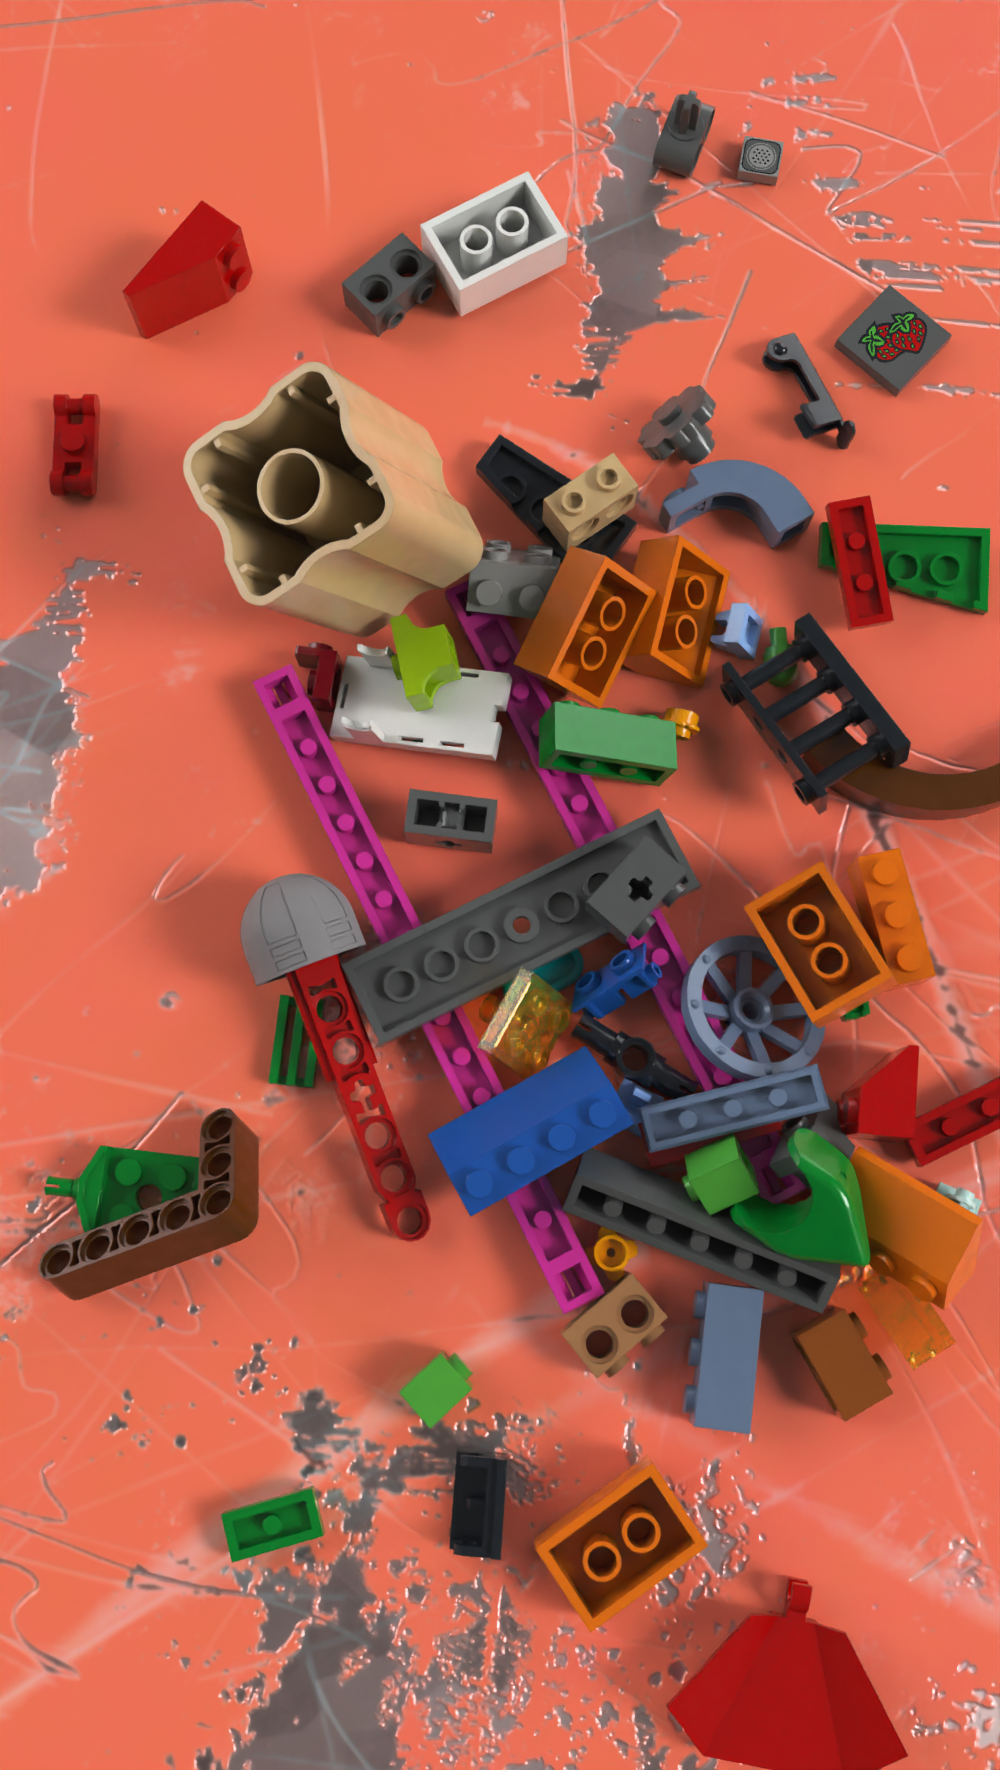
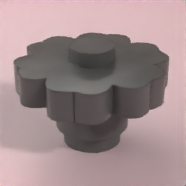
[638,385,716,465]

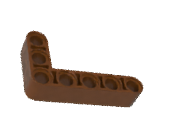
[38,1108,259,1301]

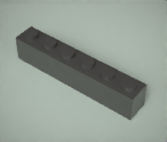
[562,1148,841,1314]

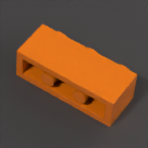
[846,848,936,992]

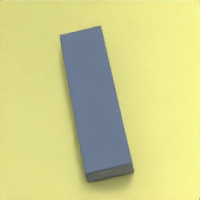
[638,1064,830,1153]

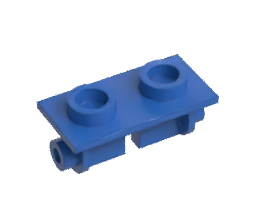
[572,942,662,1019]

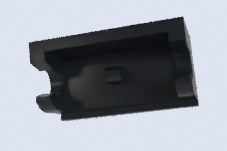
[449,1450,507,1560]

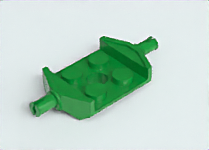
[45,1145,199,1232]

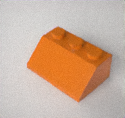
[623,535,731,688]
[850,1146,983,1310]

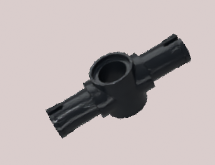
[570,1012,699,1099]

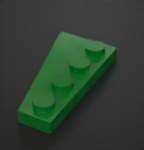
[818,522,991,615]

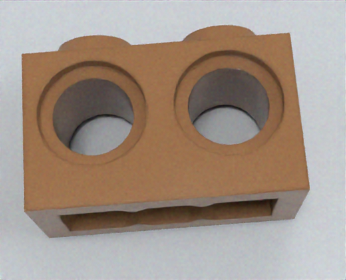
[560,1272,668,1378]

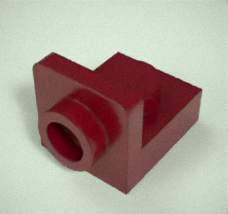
[294,642,342,713]

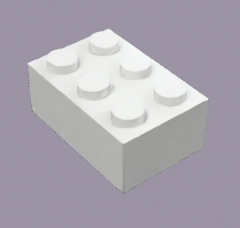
[420,171,568,316]

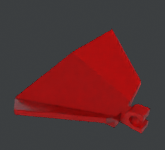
[666,1576,908,1770]

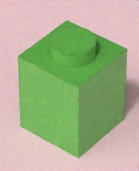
[682,1133,760,1215]
[399,1350,473,1429]

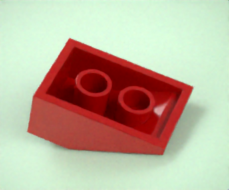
[122,200,253,339]

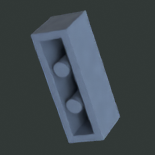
[683,1281,764,1434]

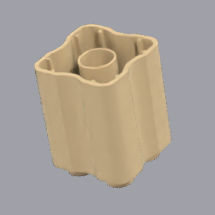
[183,362,483,638]

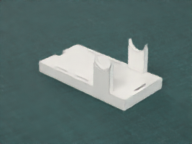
[329,644,512,761]

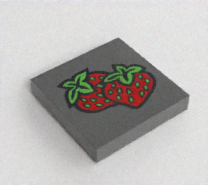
[834,285,952,397]

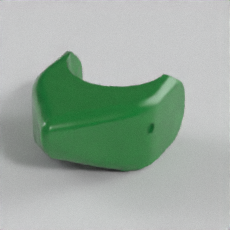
[730,1128,871,1267]

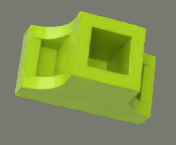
[390,614,462,712]

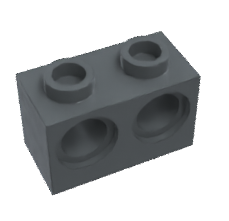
[342,233,437,337]

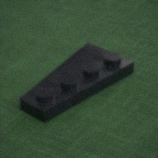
[476,434,637,564]

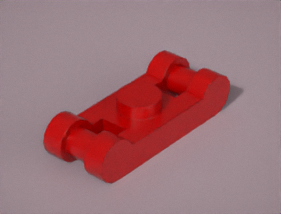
[49,394,100,496]

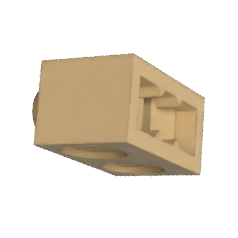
[542,453,639,552]

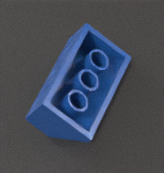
[428,1046,634,1216]

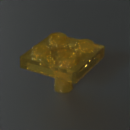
[477,967,573,1079]

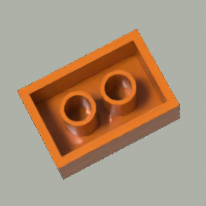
[513,545,657,709]
[744,860,897,1029]
[534,1455,708,1633]

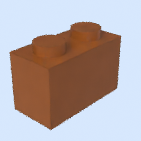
[789,1307,893,1422]

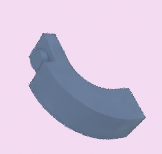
[659,460,814,549]

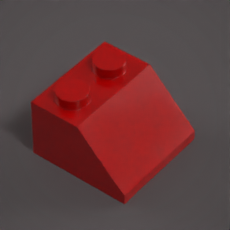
[836,1045,919,1143]

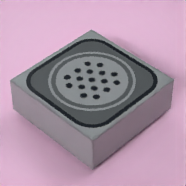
[737,136,784,186]

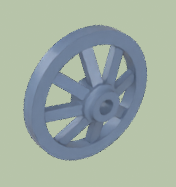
[681,935,826,1081]

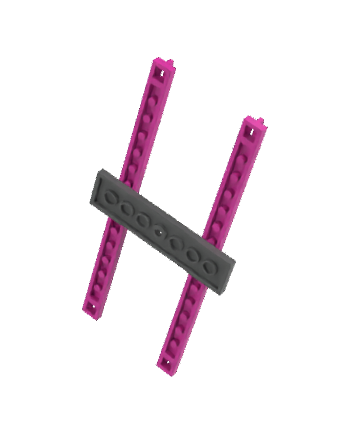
[253,580,807,1314]

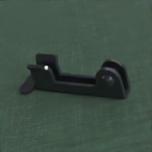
[762,333,856,450]

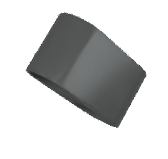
[652,90,716,177]

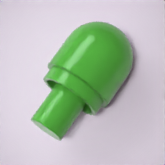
[763,627,799,688]

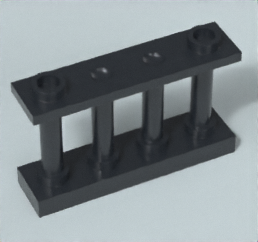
[720,613,911,815]

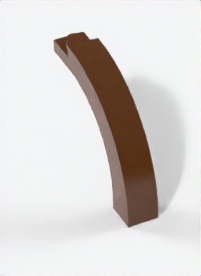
[802,729,1000,820]

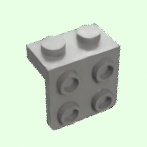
[466,540,560,619]

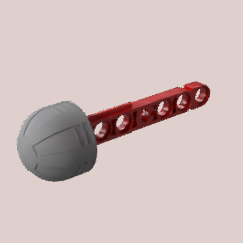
[240,873,431,1242]

